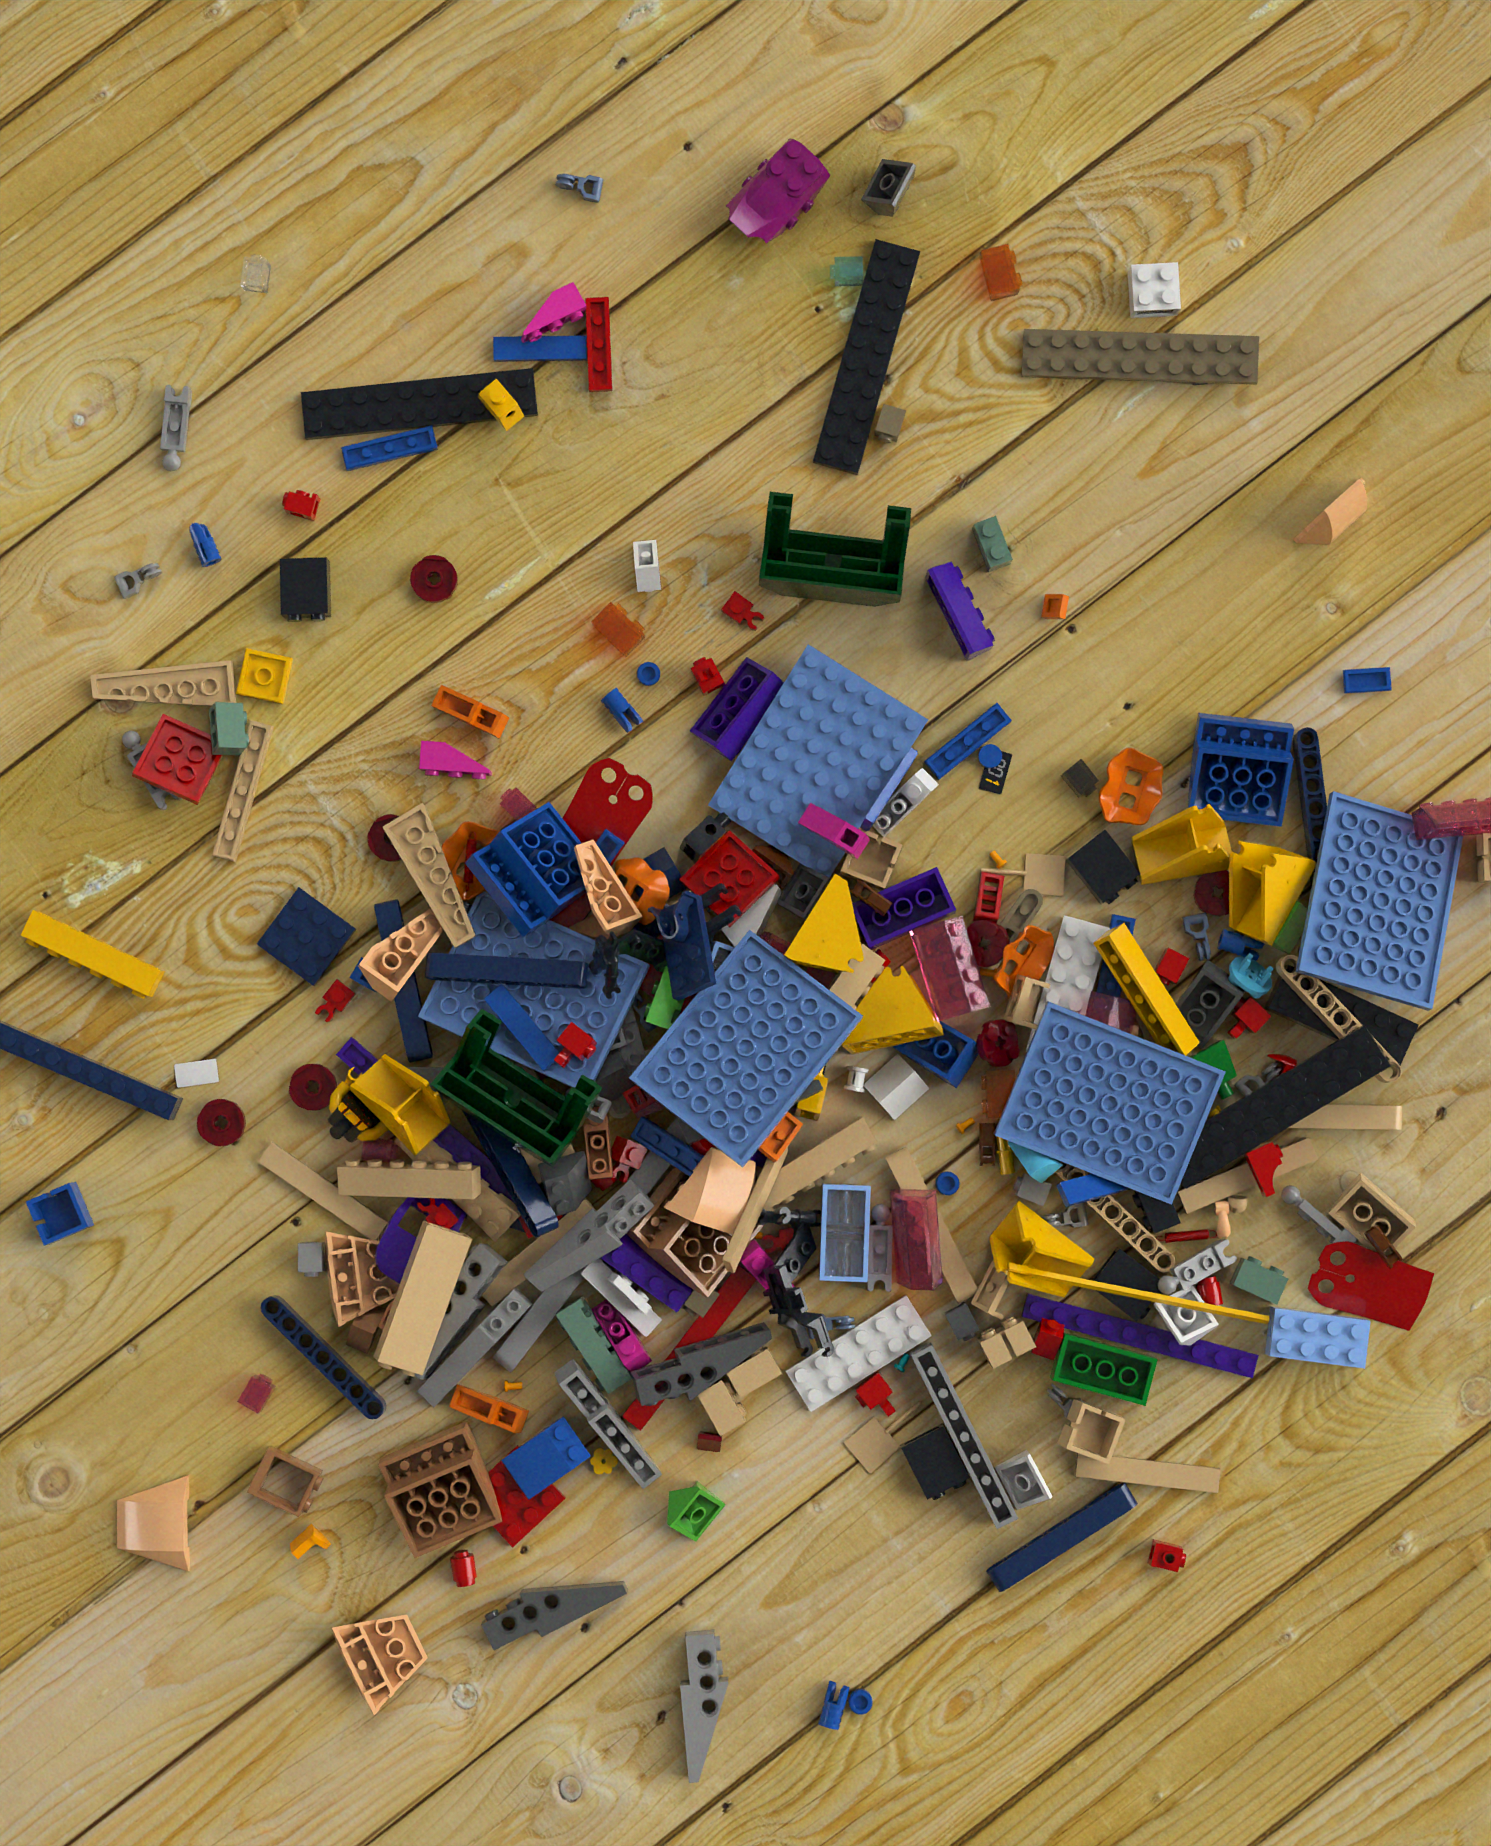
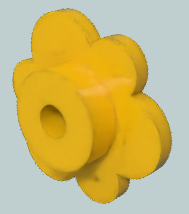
[590,1448,618,1474]

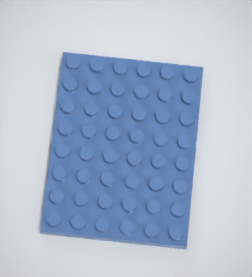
[708,644,928,878]
[1296,791,1464,1011]
[418,891,650,1088]
[629,930,863,1168]
[994,1001,1225,1205]

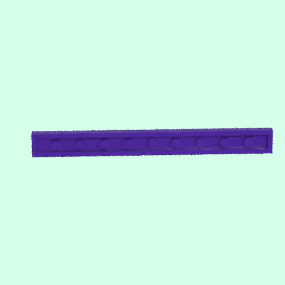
[336,1037,513,1202]
[1021,1293,1259,1378]

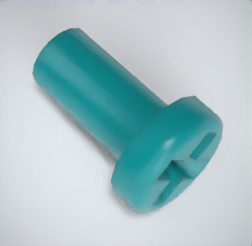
[894,1353,910,1372]

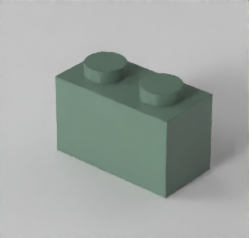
[972,516,1013,573]
[209,702,249,755]
[1230,1256,1288,1305]

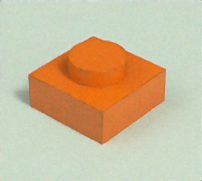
[1041,594,1069,619]

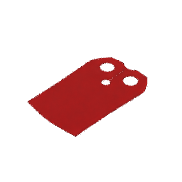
[562,758,653,867]
[1308,1241,1434,1331]

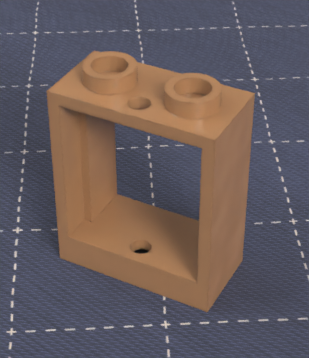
[247,1446,323,1517]

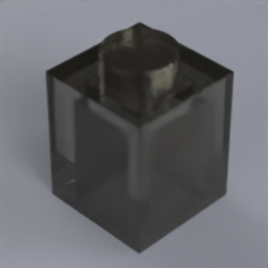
[1061,759,1099,798]

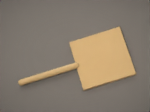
[980,853,1066,896]
[844,1401,922,1474]

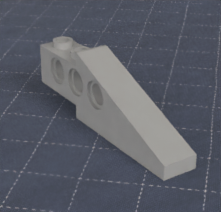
[524,1179,654,1292]
[415,1243,508,1380]
[417,1288,533,1407]
[554,1359,662,1489]
[680,1629,728,1783]

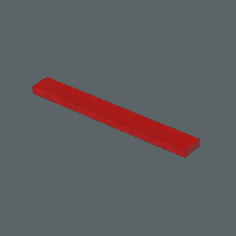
[622,1264,757,1431]

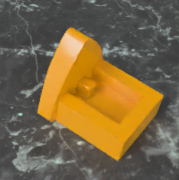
[290,1523,331,1559]

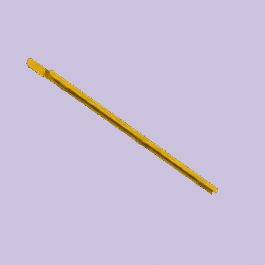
[1008,1262,1269,1324]

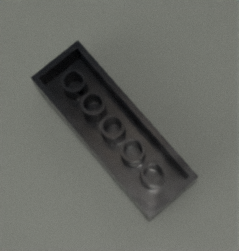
[1264,965,1419,1066]

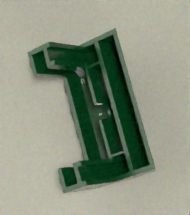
[759,491,911,607]
[430,1009,603,1167]

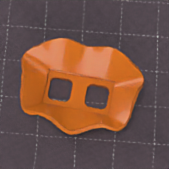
[1099,747,1163,825]
[441,821,500,901]
[614,857,670,925]
[995,925,1054,999]

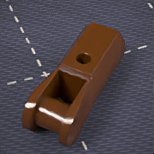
[849,879,892,916]
[979,1123,996,1166]
[1364,1225,1403,1269]

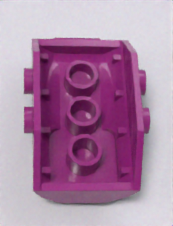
[726,138,830,243]

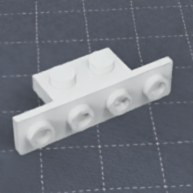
[580,1259,662,1337]

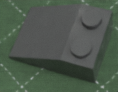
[1176,960,1245,1049]

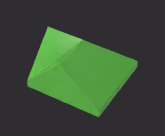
[667,1481,726,1542]

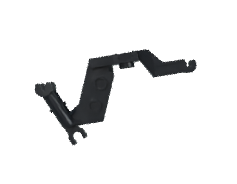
[588,883,742,999]
[756,1207,834,1357]

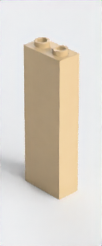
[373,1221,472,1377]

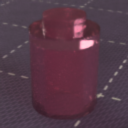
[362,1138,398,1163]

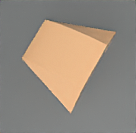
[1293,478,1367,545]
[664,1147,756,1235]
[325,1232,400,1327]
[117,1475,190,1571]
[331,1614,428,1715]

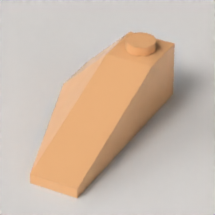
[574,840,643,936]
[358,908,444,1002]

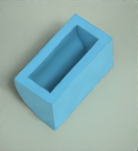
[1007,1141,1062,1183]

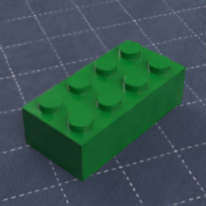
[1050,1332,1158,1406]

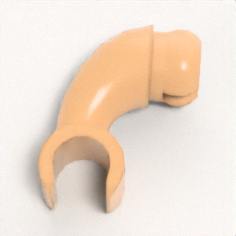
[1214,1201,1231,1239]

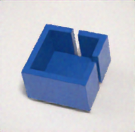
[26,1182,94,1246]

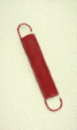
[463,831,477,892]
[1156,1229,1217,1243]

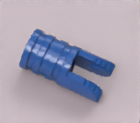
[189,523,222,567]
[601,688,643,733]
[1217,929,1265,961]
[818,1681,850,1730]

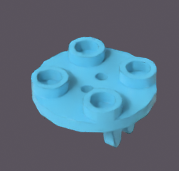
[1228,953,1274,999]

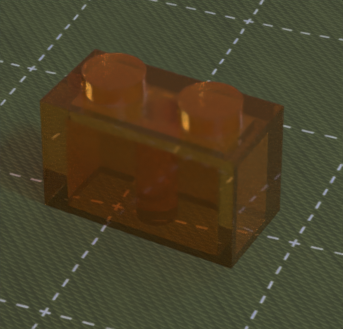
[979,244,1022,301]
[591,602,645,657]
[981,1070,1015,1118]

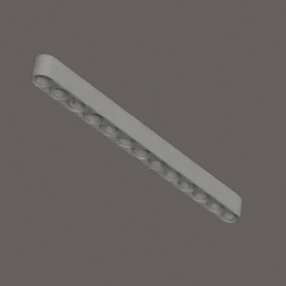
[492,1118,687,1373]

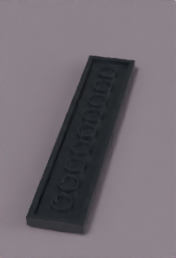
[813,239,920,475]
[301,368,538,440]
[1181,1024,1391,1189]

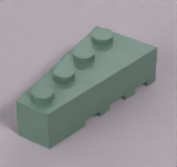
[556,1296,632,1394]

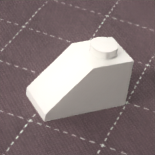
[633,540,661,592]

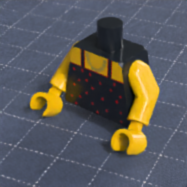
[328,1067,389,1143]

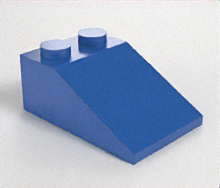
[892,1020,979,1088]
[501,1416,591,1500]

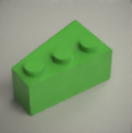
[643,966,685,1030]

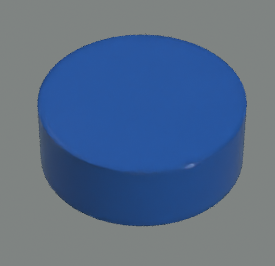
[637,662,660,686]
[978,744,1002,769]
[935,1171,960,1195]
[848,1689,873,1715]

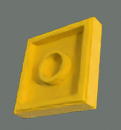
[236,648,293,704]

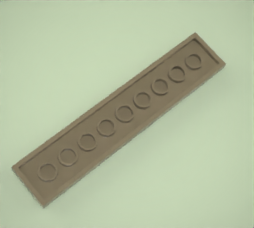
[1022,329,1259,385]

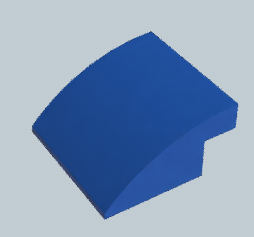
[1188,713,1294,827]
[465,802,587,937]

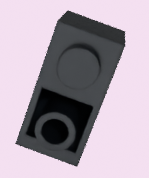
[1132,1190,1181,1234]

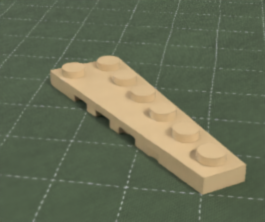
[91,660,236,706]
[383,803,476,948]
[395,1138,521,1242]

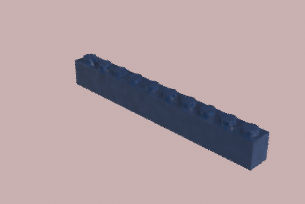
[0,1020,183,1120]

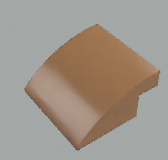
[626,1167,764,1298]
[378,1421,502,1558]

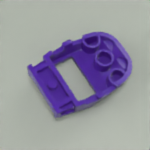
[375,1197,467,1284]

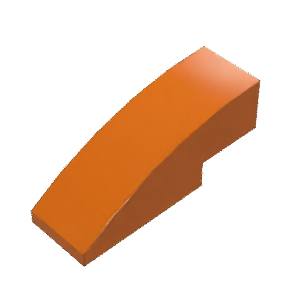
[431,685,509,739]
[449,1384,529,1433]

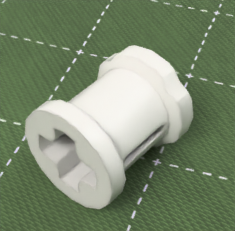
[843,1066,869,1093]

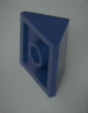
[635,847,687,899]

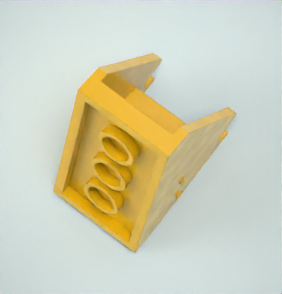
[1131,804,1232,885]
[1229,841,1316,946]
[784,874,864,973]
[842,966,944,1054]
[349,1054,450,1156]
[989,1200,1094,1297]

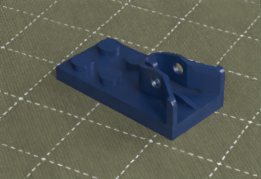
[648,891,716,1001]

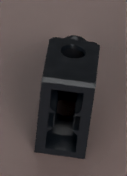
[680,812,731,863]

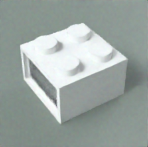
[1128,262,1181,318]

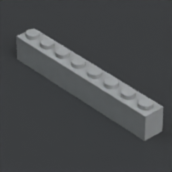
[910,1342,1018,1529]

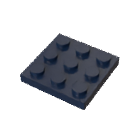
[257,887,356,986]

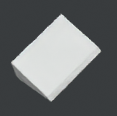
[863,1054,929,1120]
[1154,1285,1219,1345]
[995,1450,1053,1510]

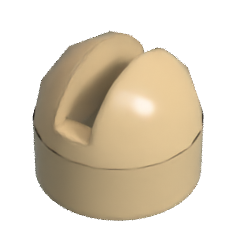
[1228,1195,1247,1214]

